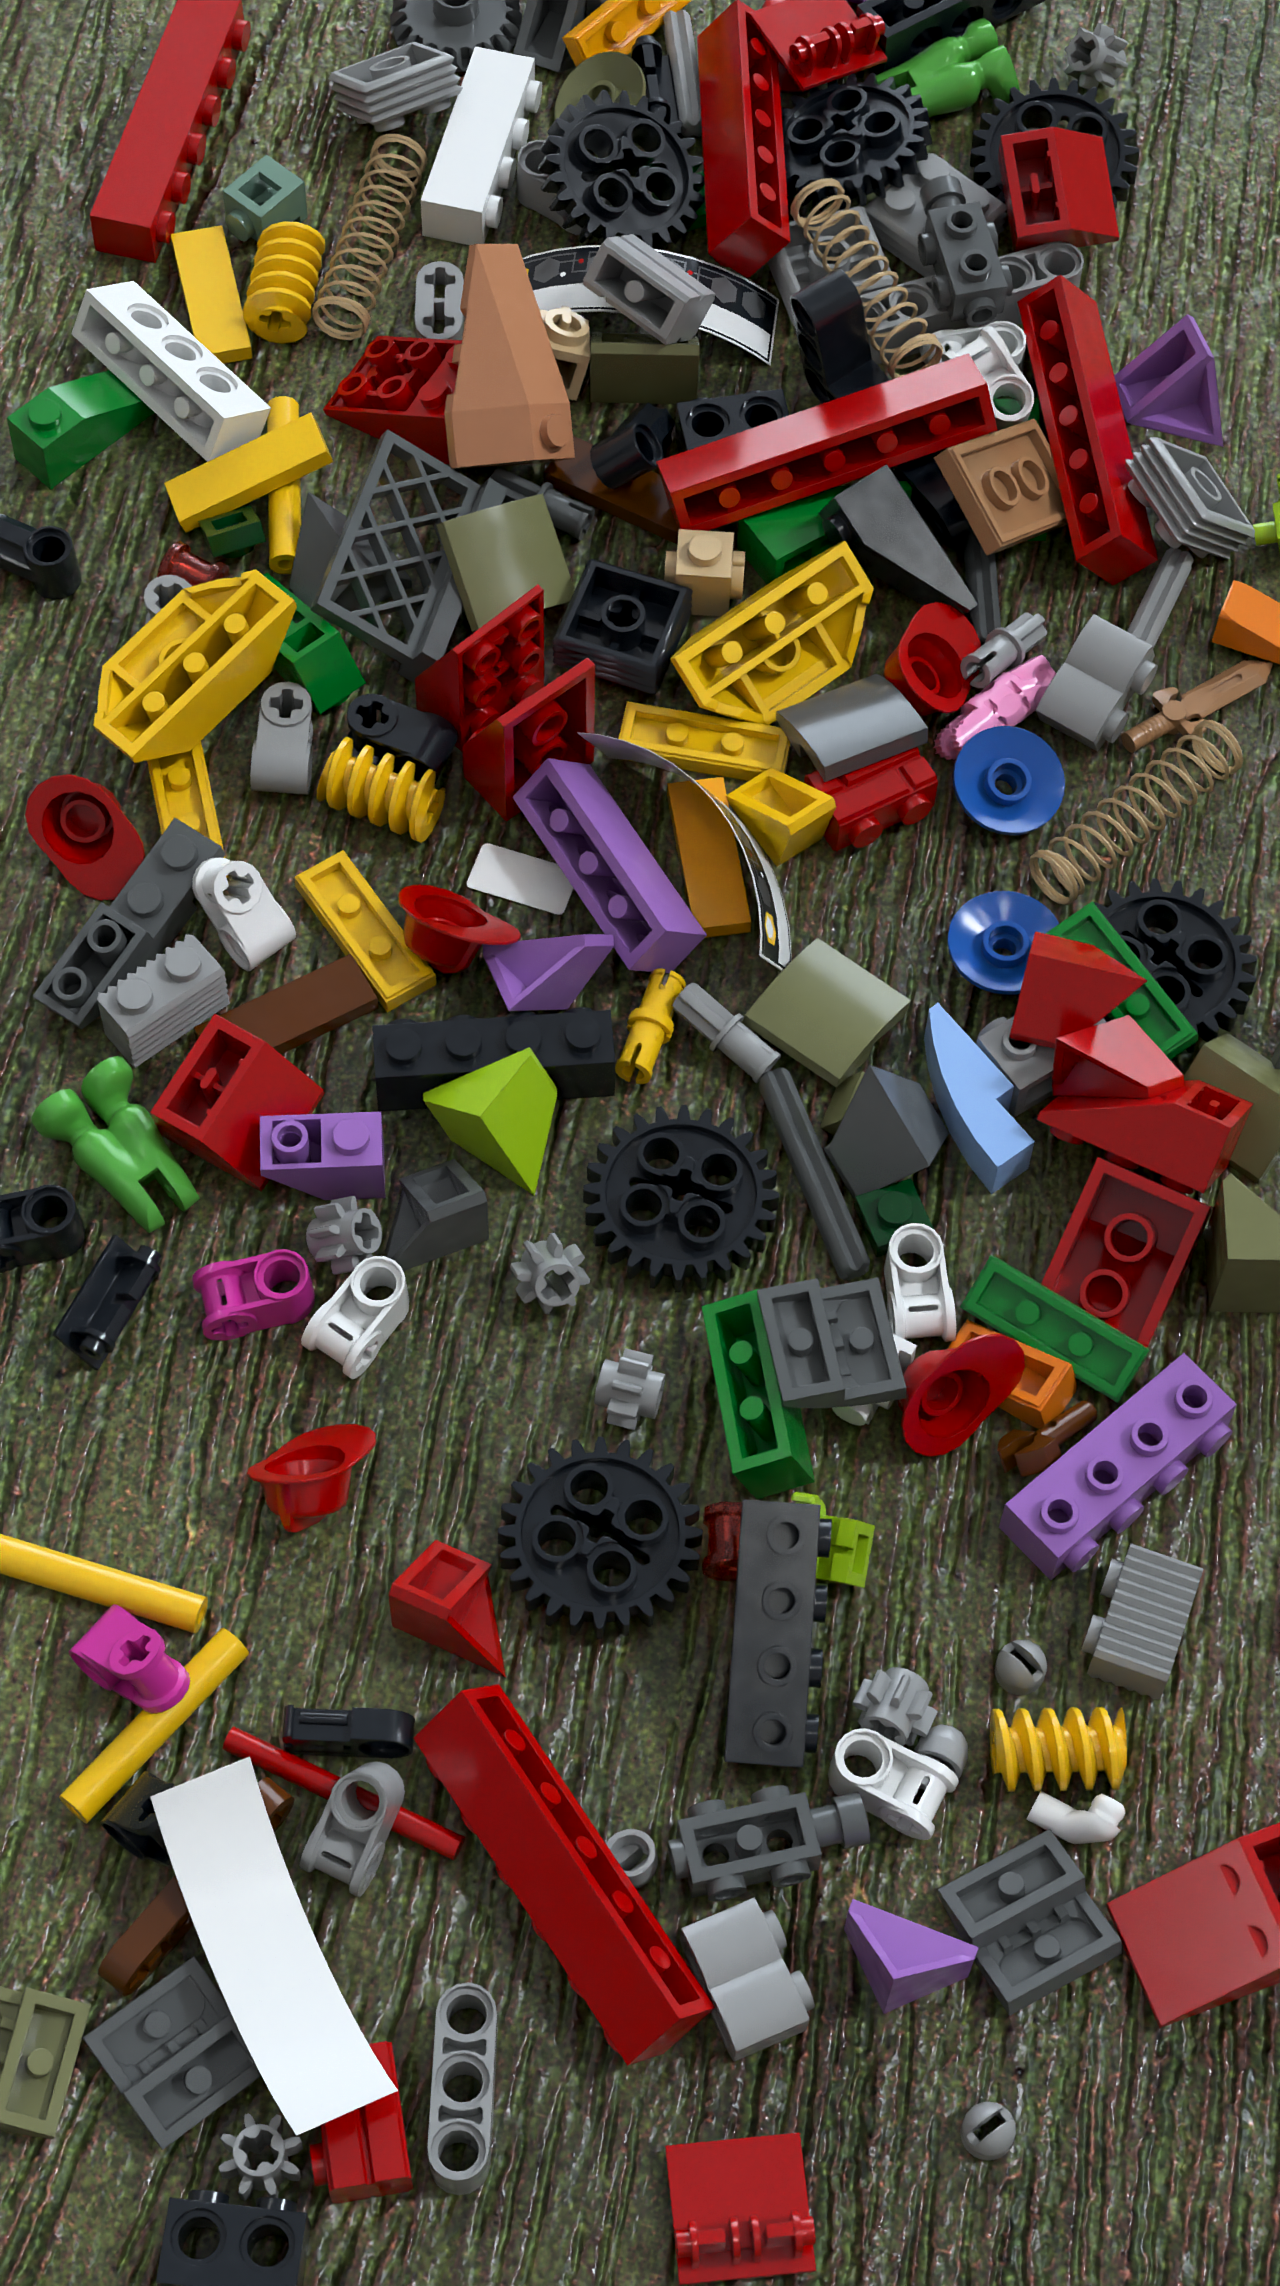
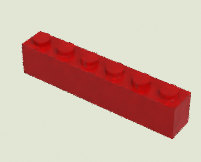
[90,0,251,263]
[697,0,791,278]
[1017,274,1158,586]
[656,353,998,531]
[413,1684,716,2066]

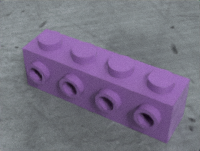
[512,758,707,973]
[999,1353,1237,1580]

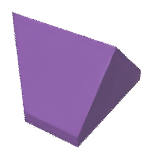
[1114,314,1223,447]
[482,934,614,1011]
[844,1899,979,2014]

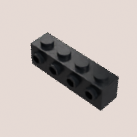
[372,1007,615,1112]
[724,1499,832,1767]

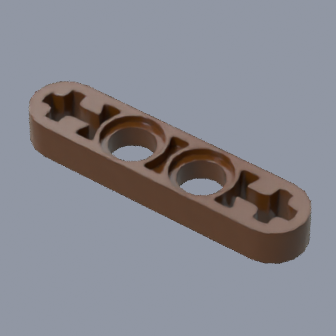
[98,1777,295,1997]

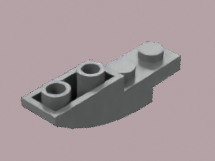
[32,818,226,1030]

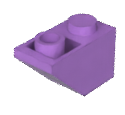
[260,1111,385,1200]

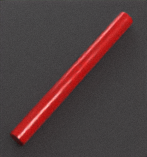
[222,1726,465,1861]

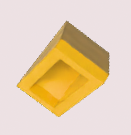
[726,767,837,867]

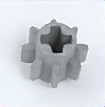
[1064,23,1128,90]
[306,1196,382,1275]
[510,1233,590,1314]
[594,1348,666,1430]
[852,1667,938,1746]
[219,2113,303,2201]

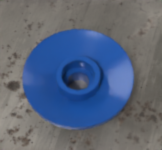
[953,726,1065,835]
[947,891,1059,995]

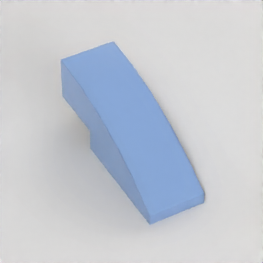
[924,1003,1035,1194]

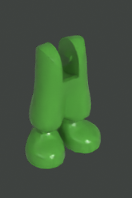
[876,18,1020,117]
[31,1056,200,1234]

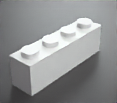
[421,46,542,245]

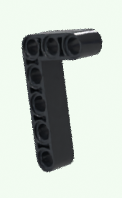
[790,268,972,544]

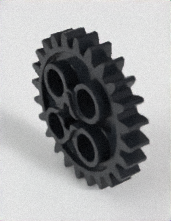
[781,73,932,210]
[970,78,1139,214]
[538,90,705,250]
[1093,878,1257,1053]
[583,1105,779,1292]
[498,1437,703,1639]

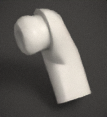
[1026,1791,1125,1844]

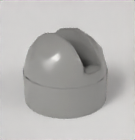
[994,1640,1047,1695]
[914,1724,968,1779]
[606,1829,658,1888]
[960,2102,1016,2161]

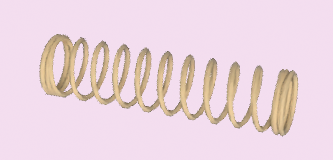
[311,134,428,340]
[790,178,943,379]
[1029,719,1243,905]

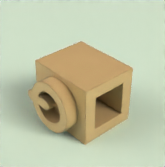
[539,306,591,401]
[664,529,745,617]

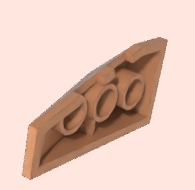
[444,244,575,469]

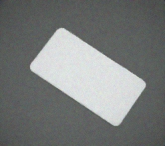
[467,843,574,915]

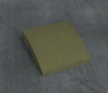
[436,493,575,632]
[742,938,911,1087]
[0,1986,91,2139]

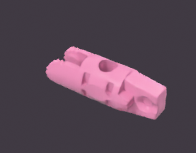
[933,655,1056,760]

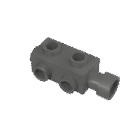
[918,175,1013,326]
[667,1785,870,1901]

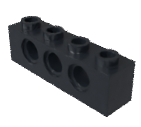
[856,0,1046,75]

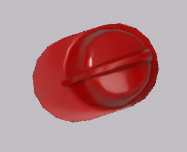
[884,602,981,716]
[25,774,145,900]
[398,885,521,973]
[898,1334,1025,1457]
[247,1424,376,1533]

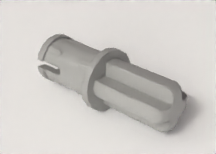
[960,612,1047,688]
[672,983,781,1083]

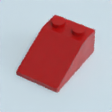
[462,657,595,822]
[1041,1157,1213,1348]

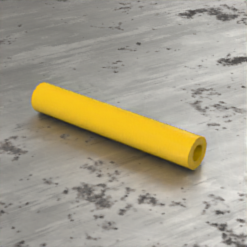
[267,396,301,574]
[0,1534,208,1634]
[59,1628,249,1824]

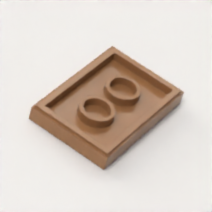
[934,419,1068,556]

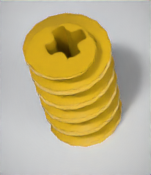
[243,221,325,344]
[317,737,445,843]
[990,1707,1127,1792]

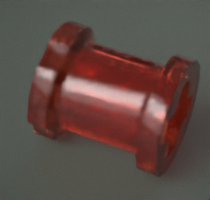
[157,541,230,586]
[702,1502,742,1582]

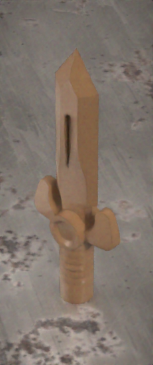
[1121,660,1273,753]

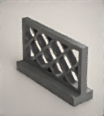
[310,429,508,683]

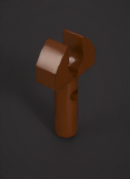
[998,1400,1097,1477]

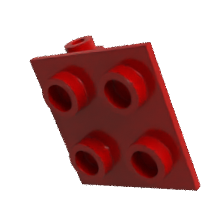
[749,0,888,92]
[665,2132,816,2286]

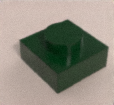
[198,505,266,558]
[854,1178,934,1258]

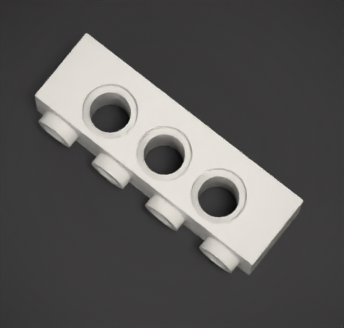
[71,281,271,462]

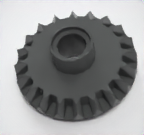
[390,0,522,72]

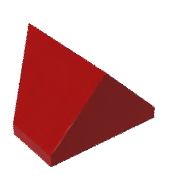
[1009,931,1147,1049]
[1052,1015,1185,1099]
[388,1540,506,1678]

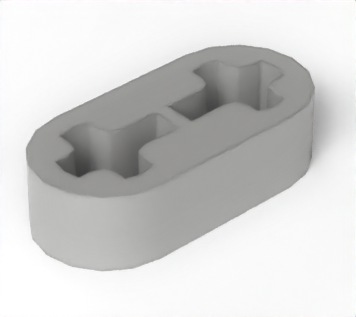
[415,261,464,340]

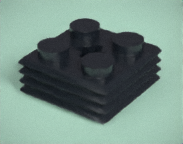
[553,559,693,694]

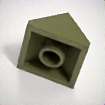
[590,332,699,404]
[1184,1033,1280,1185]
[1204,1173,1280,1313]

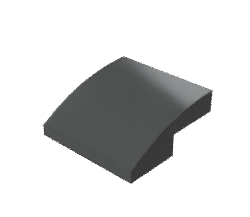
[776,674,928,782]
[757,1277,906,1408]
[938,1829,1122,2016]
[82,1956,261,2150]

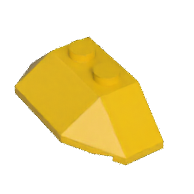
[670,541,874,725]
[93,569,297,763]

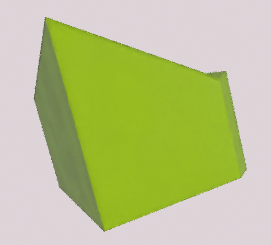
[423,1047,557,1196]

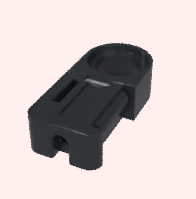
[282,1705,415,1759]

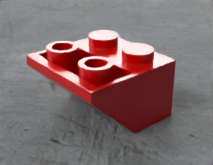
[998,127,1119,252]
[150,1014,325,1192]

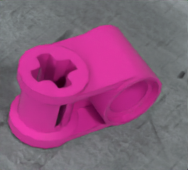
[192,1249,315,1341]
[68,1604,190,1713]

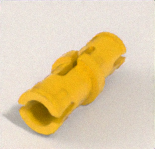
[615,968,686,1084]

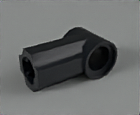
[590,402,676,490]
[0,513,82,600]

